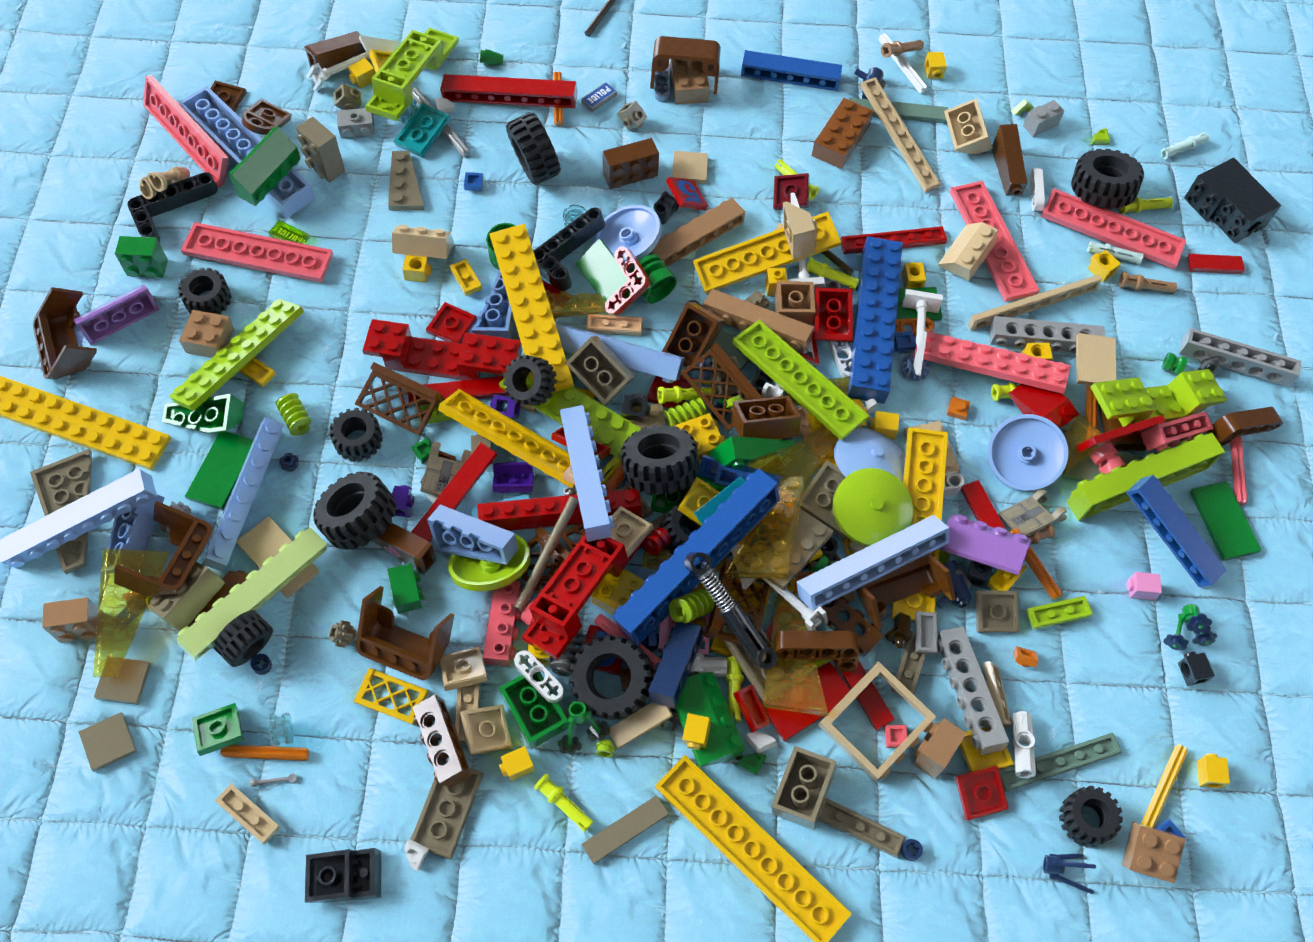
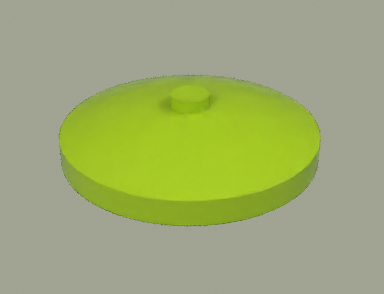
[833,468,913,547]
[448,535,531,591]

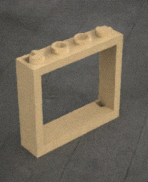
[818,661,936,781]

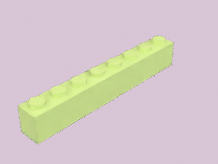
[176,527,327,662]

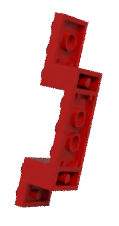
[362,319,521,380]
[522,533,650,660]

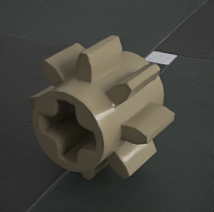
[329,620,356,648]

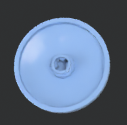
[593,205,662,261]
[987,414,1068,492]
[834,428,905,483]

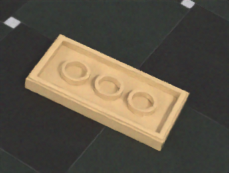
[236,516,320,599]

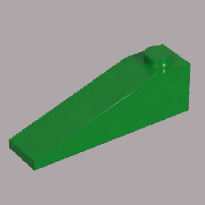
[162,394,244,434]
[709,436,795,469]

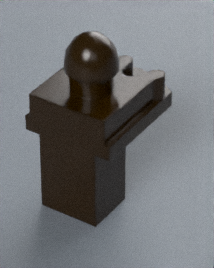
[885,612,913,649]

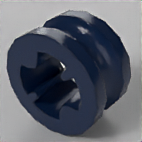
[250,654,272,675]
[901,839,923,861]

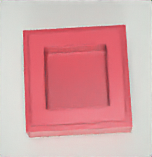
[884,725,908,748]

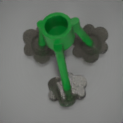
[557,701,610,755]

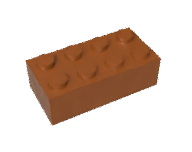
[811,98,874,169]

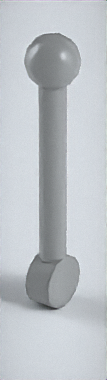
[250,773,298,787]

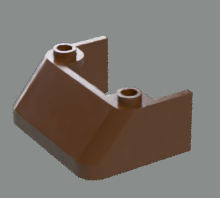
[650,36,721,95]
[33,287,97,380]
[114,501,212,597]
[856,553,956,629]
[356,586,454,680]

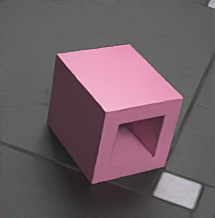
[1127,572,1162,601]

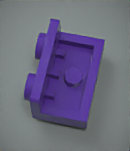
[492,462,533,493]

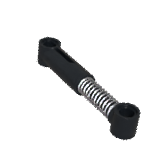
[684,552,777,669]

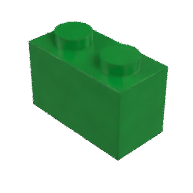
[387,563,425,614]

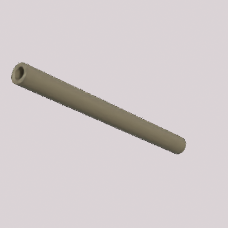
[514,496,579,611]

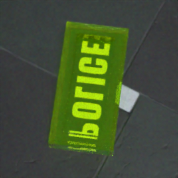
[268,220,310,244]

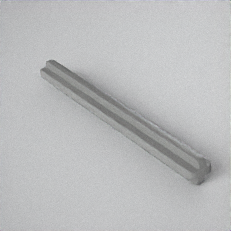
[412,87,470,157]

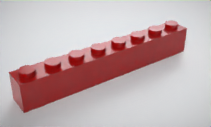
[440,74,578,109]
[477,489,641,531]

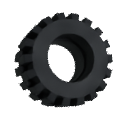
[178,268,232,315]
[503,355,557,406]
[329,408,383,462]
[659,503,701,555]
[213,610,273,667]
[1059,786,1123,847]

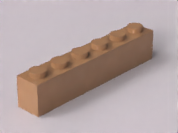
[647,197,745,268]
[703,289,814,354]

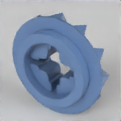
[900,354,930,381]
[700,358,710,387]

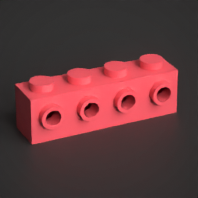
[1140,411,1214,452]
[483,581,523,667]

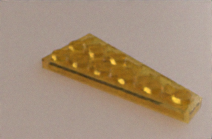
[725,476,805,578]
[92,549,170,678]

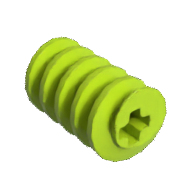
[276,393,311,436]
[663,398,707,427]
[669,588,715,623]

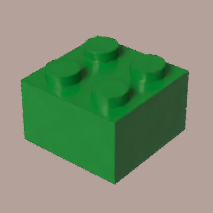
[114,236,168,278]

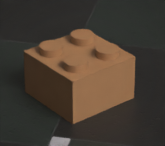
[774,281,816,325]
[179,310,235,358]
[42,597,103,643]
[913,718,966,779]
[1122,821,1185,884]

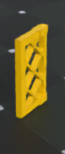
[353,668,428,725]

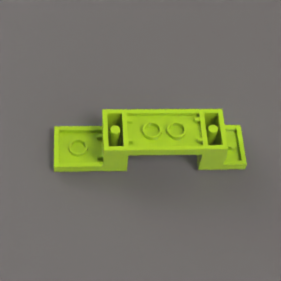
[365,27,459,121]
[1090,369,1227,427]

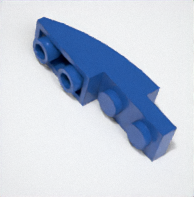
[698,455,781,487]

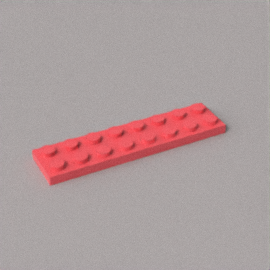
[143,75,229,187]
[950,181,1039,302]
[1041,188,1186,269]
[181,222,333,283]
[914,331,1071,394]

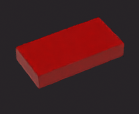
[733,684,771,733]

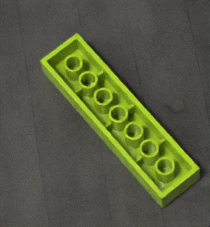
[1066,433,1225,521]

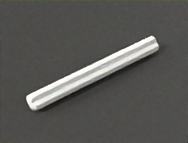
[879,33,928,94]

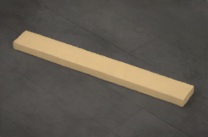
[860,77,941,193]
[968,274,1102,331]

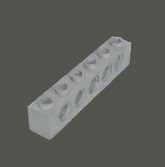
[989,316,1105,353]
[1179,328,1302,387]
[938,626,1009,755]

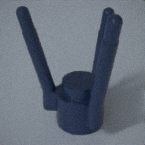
[1043,854,1097,894]

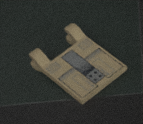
[420,441,471,496]
[999,489,1067,536]

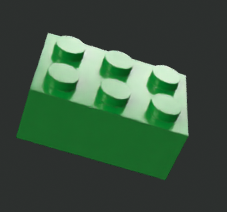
[499,671,569,750]

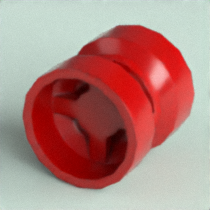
[643,527,671,555]

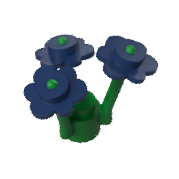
[1163,604,1217,650]

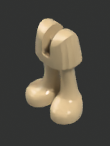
[139,166,190,199]

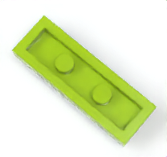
[1026,596,1093,630]

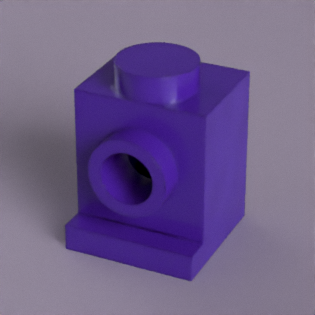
[490,395,521,419]
[392,485,414,518]

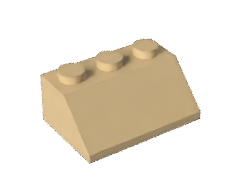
[944,98,993,155]
[783,201,818,259]
[938,222,998,281]
[392,225,454,259]

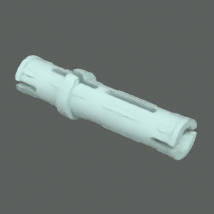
[1160,132,1209,159]
[1087,241,1143,264]

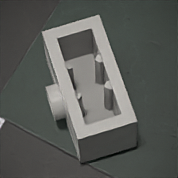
[1023,100,1065,137]
[337,108,375,138]

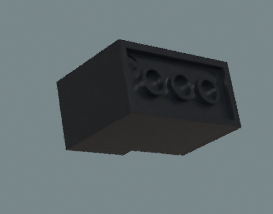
[1184,158,1282,243]

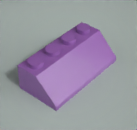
[74,284,159,345]
[938,515,1031,575]

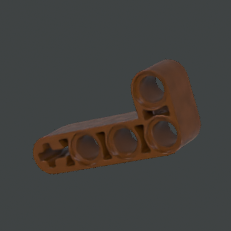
[1206,406,1283,446]
[774,631,859,672]

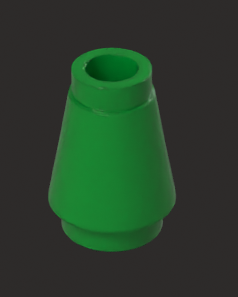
[479,48,504,65]

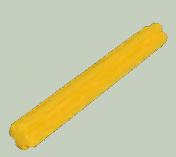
[1141,744,1188,828]

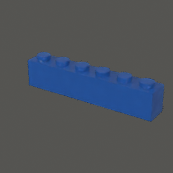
[741,50,842,91]
[1126,475,1227,587]

